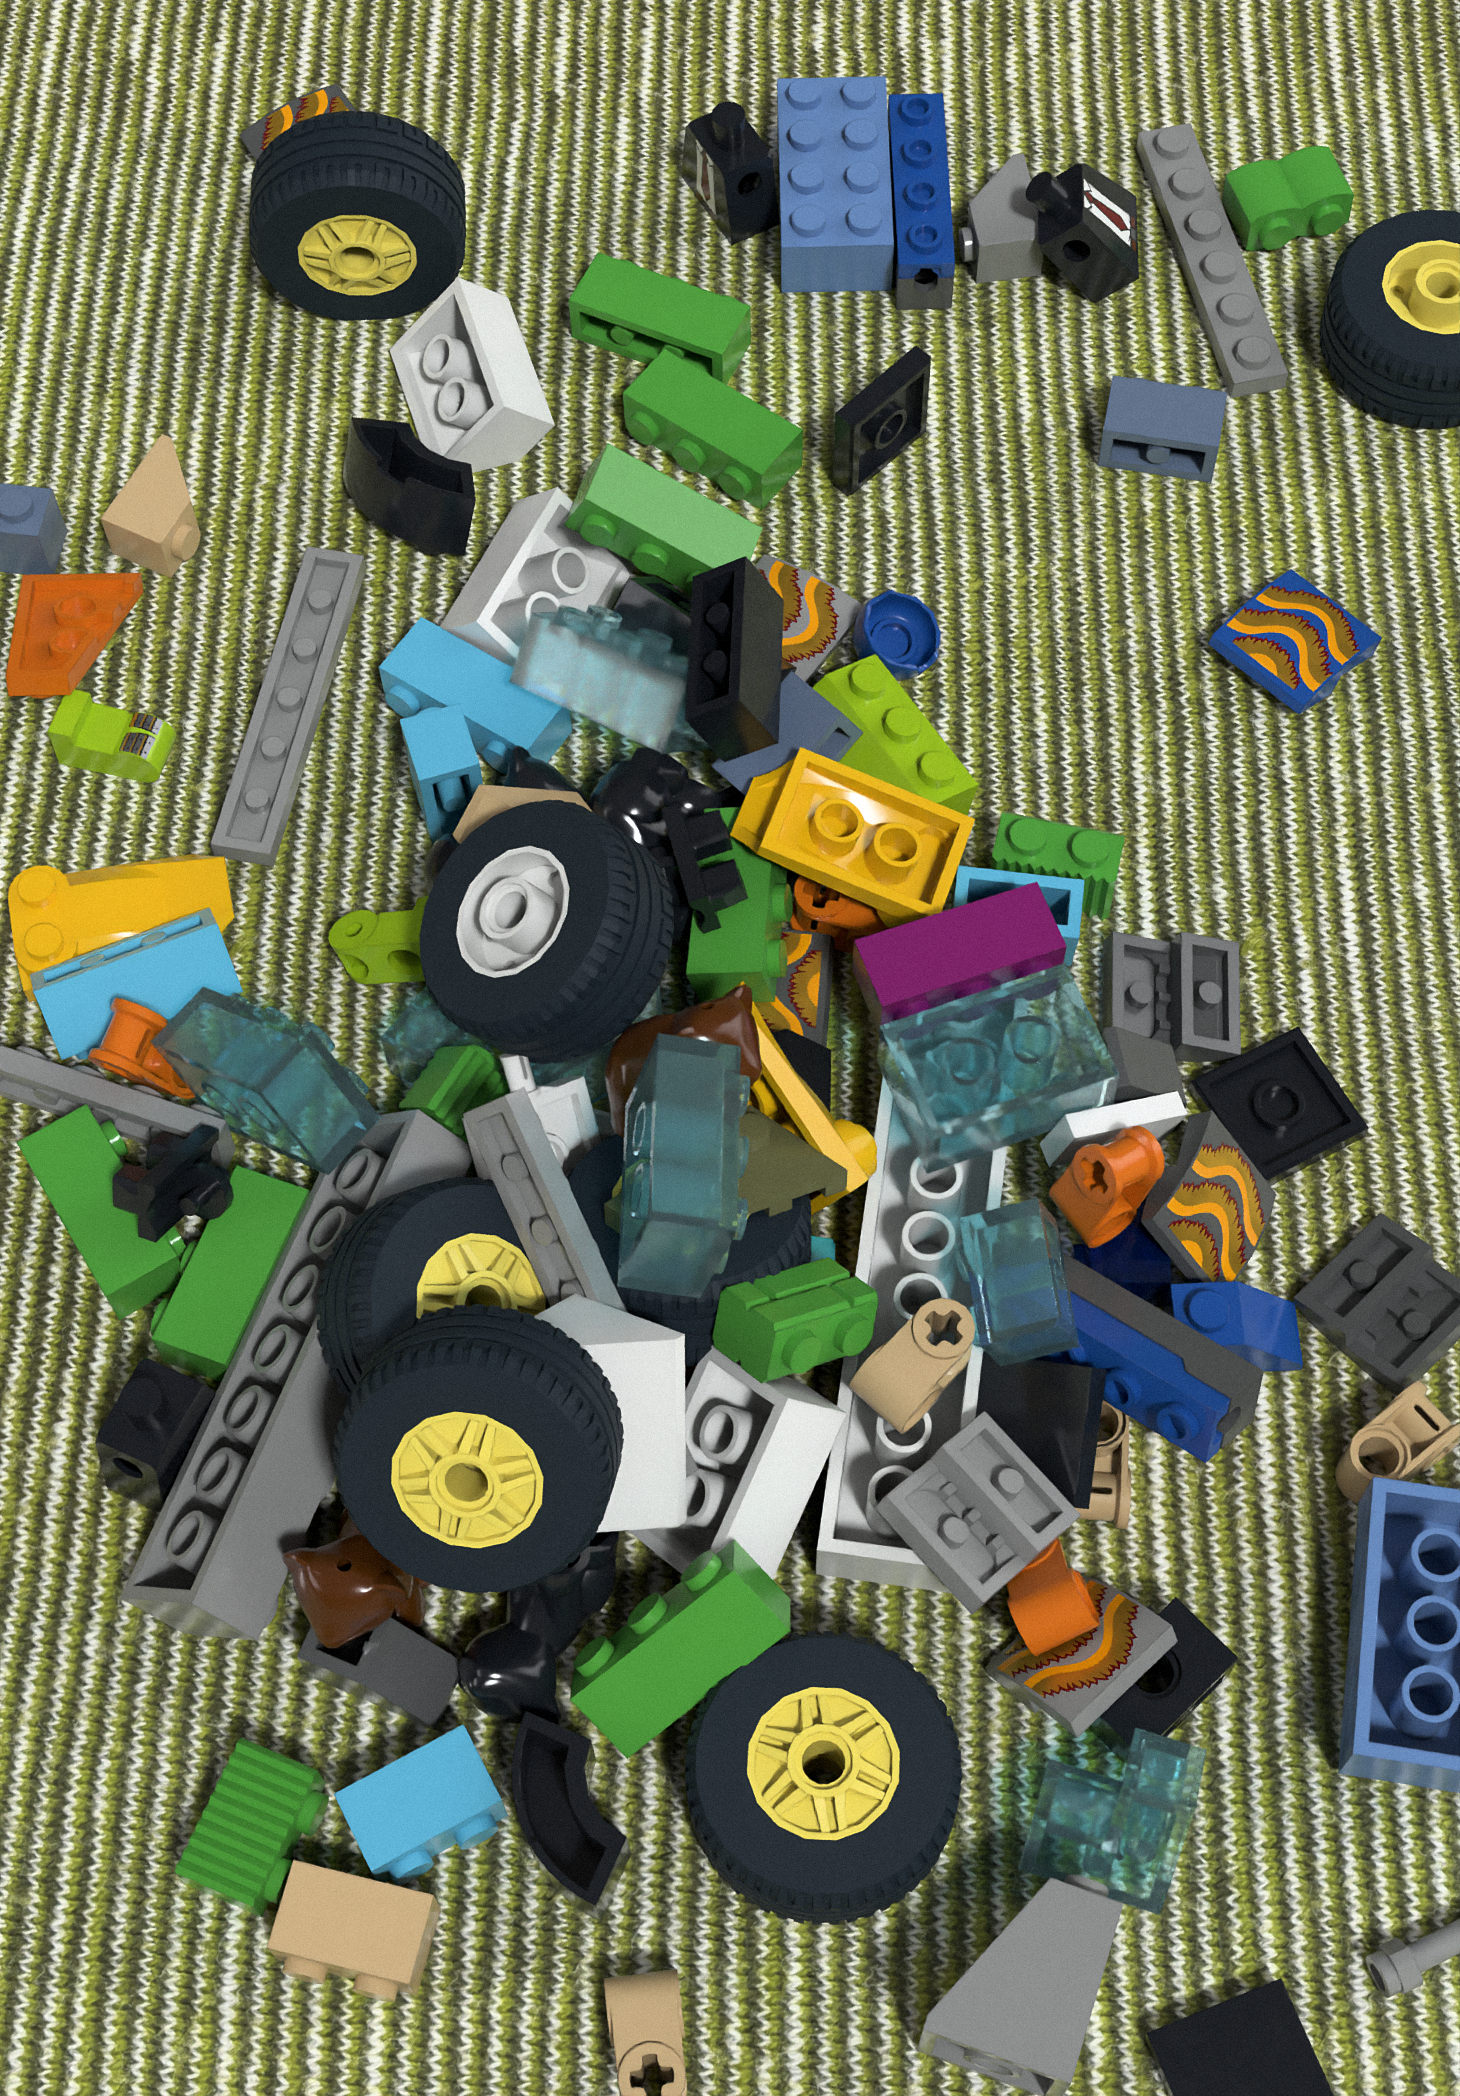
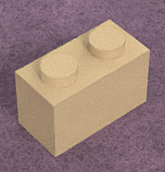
[267,1860,441,2002]

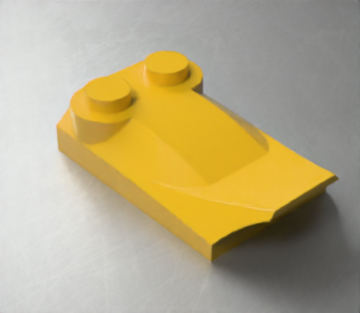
[730,747,975,928]
[8,853,235,1002]
[723,981,877,1215]

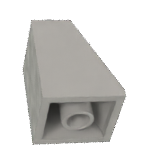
[917,1874,1124,2096]

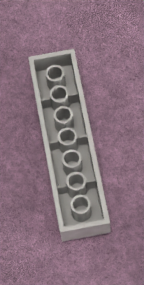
[120,1109,473,1641]

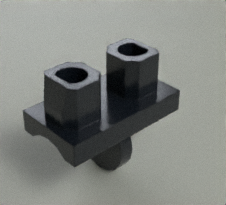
[649,803,748,934]
[112,1124,234,1243]

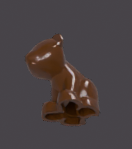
[605,984,762,1163]
[283,1507,431,1648]

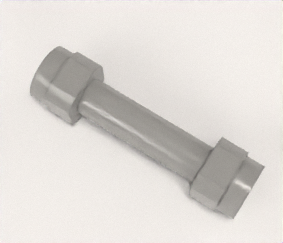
[1366,1919,1460,1998]

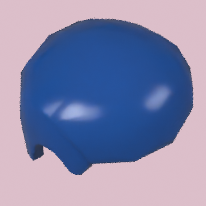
[852,589,941,681]

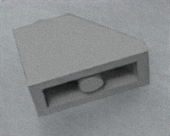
[958,153,1044,284]

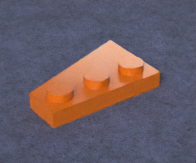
[5,573,143,699]

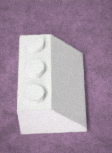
[389,277,555,473]
[440,487,636,694]
[534,1293,687,1532]
[628,1345,847,1580]

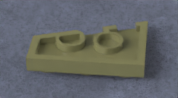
[604,1105,848,1258]

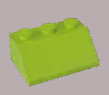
[812,654,979,815]

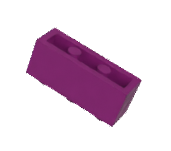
[852,882,1067,1035]

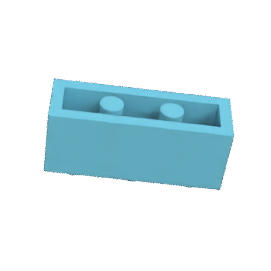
[379,617,572,774]
[30,907,243,1060]

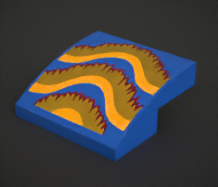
[1208,569,1382,715]

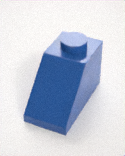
[1162,1281,1303,1372]

